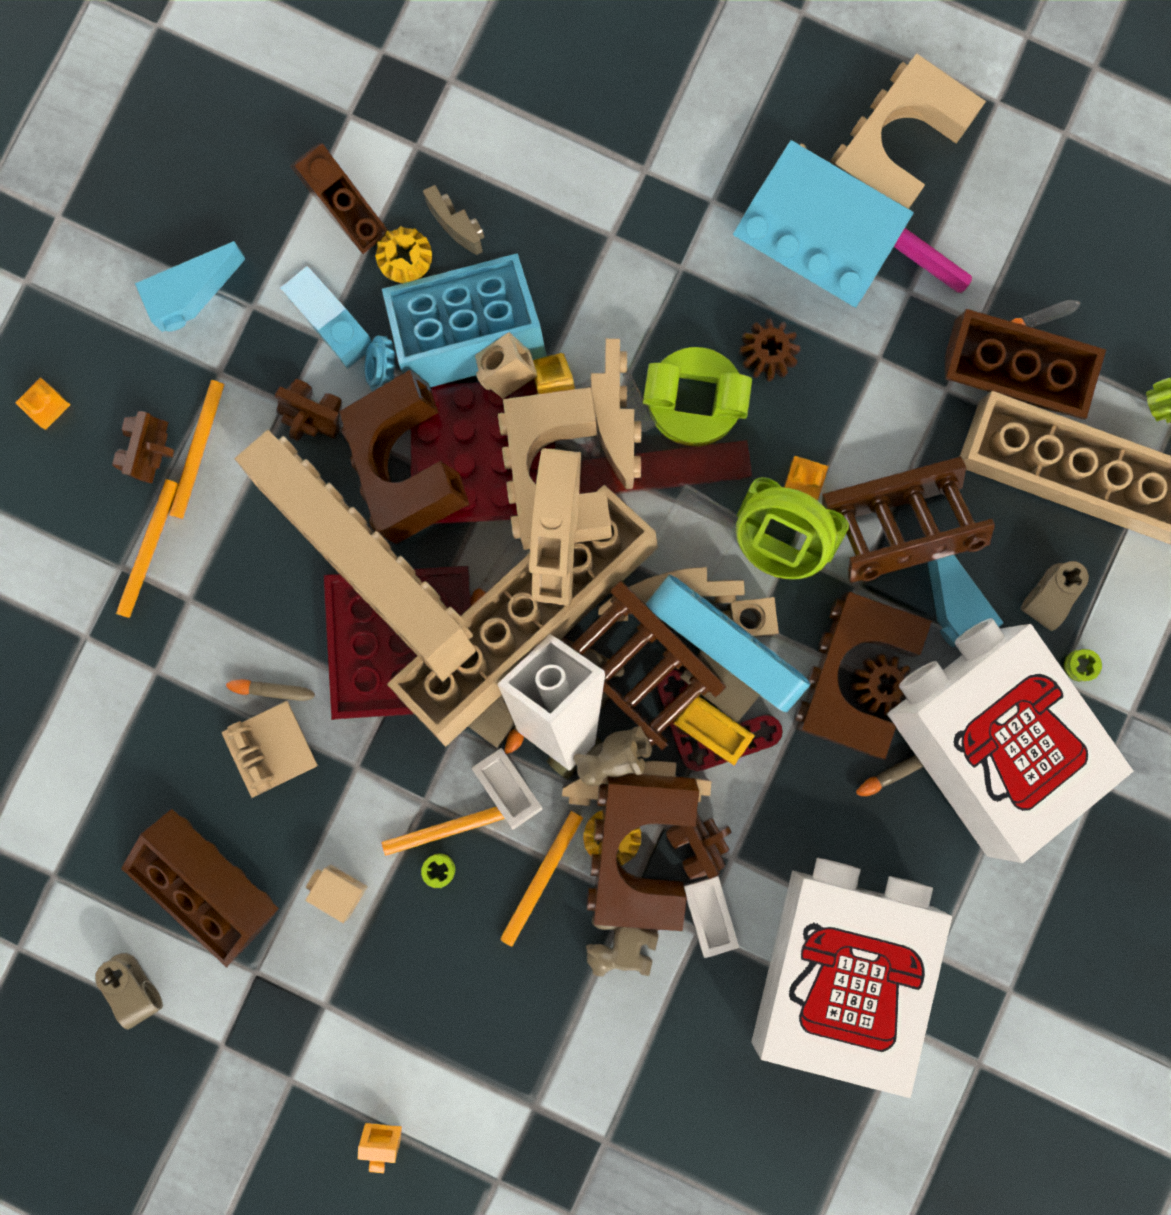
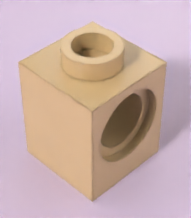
[475,332,537,398]
[722,597,779,638]
[305,864,368,923]

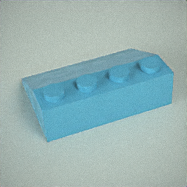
[733,140,914,308]
[382,253,547,387]

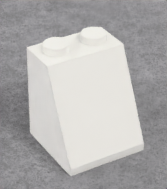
[498,634,605,771]

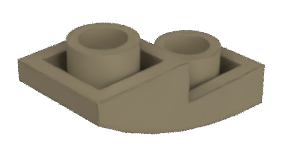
[423,185,485,255]

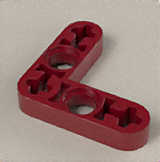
[657,670,783,771]

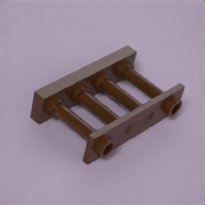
[822,456,995,583]
[560,580,726,750]

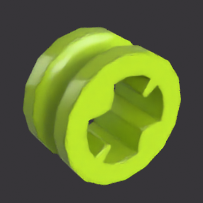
[1064,649,1102,682]
[421,853,455,888]

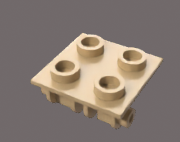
[221,701,318,798]

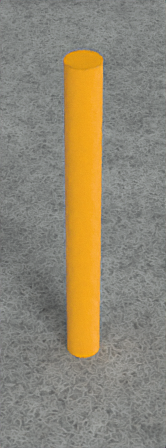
[169,380,225,519]
[116,479,179,618]
[382,806,505,856]
[500,810,584,946]

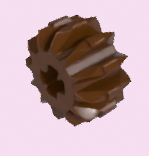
[739,318,801,381]
[851,654,911,716]

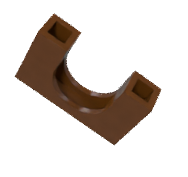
[339,370,469,544]
[794,592,932,759]
[587,773,699,932]

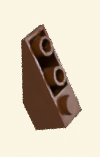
[290,143,388,254]

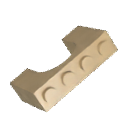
[830,53,986,209]
[498,387,612,550]

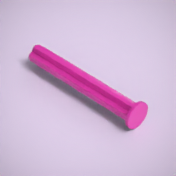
[894,228,972,293]

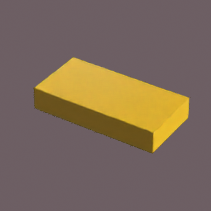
[533,353,575,394]
[673,696,755,766]

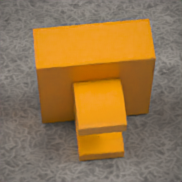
[15,377,71,430]
[784,456,829,501]
[358,1123,402,1173]

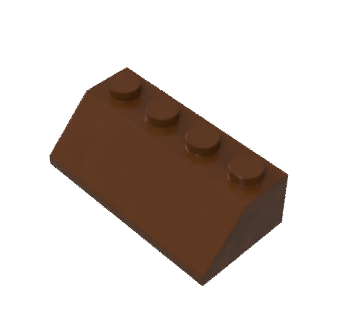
[945,309,1106,420]
[121,809,279,968]

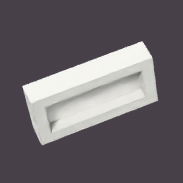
[471,748,543,830]
[684,876,739,958]

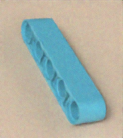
[646,574,811,712]

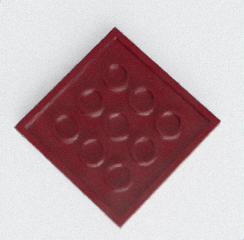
[411,380,555,523]
[324,566,471,720]

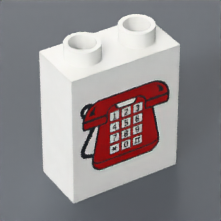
[887,618,1134,863]
[751,858,952,1098]

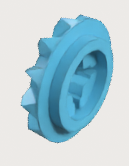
[365,336,396,392]

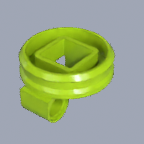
[643,347,752,446]
[735,477,849,579]

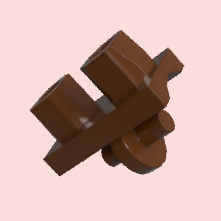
[275,379,342,441]
[112,411,175,484]
[666,812,732,880]

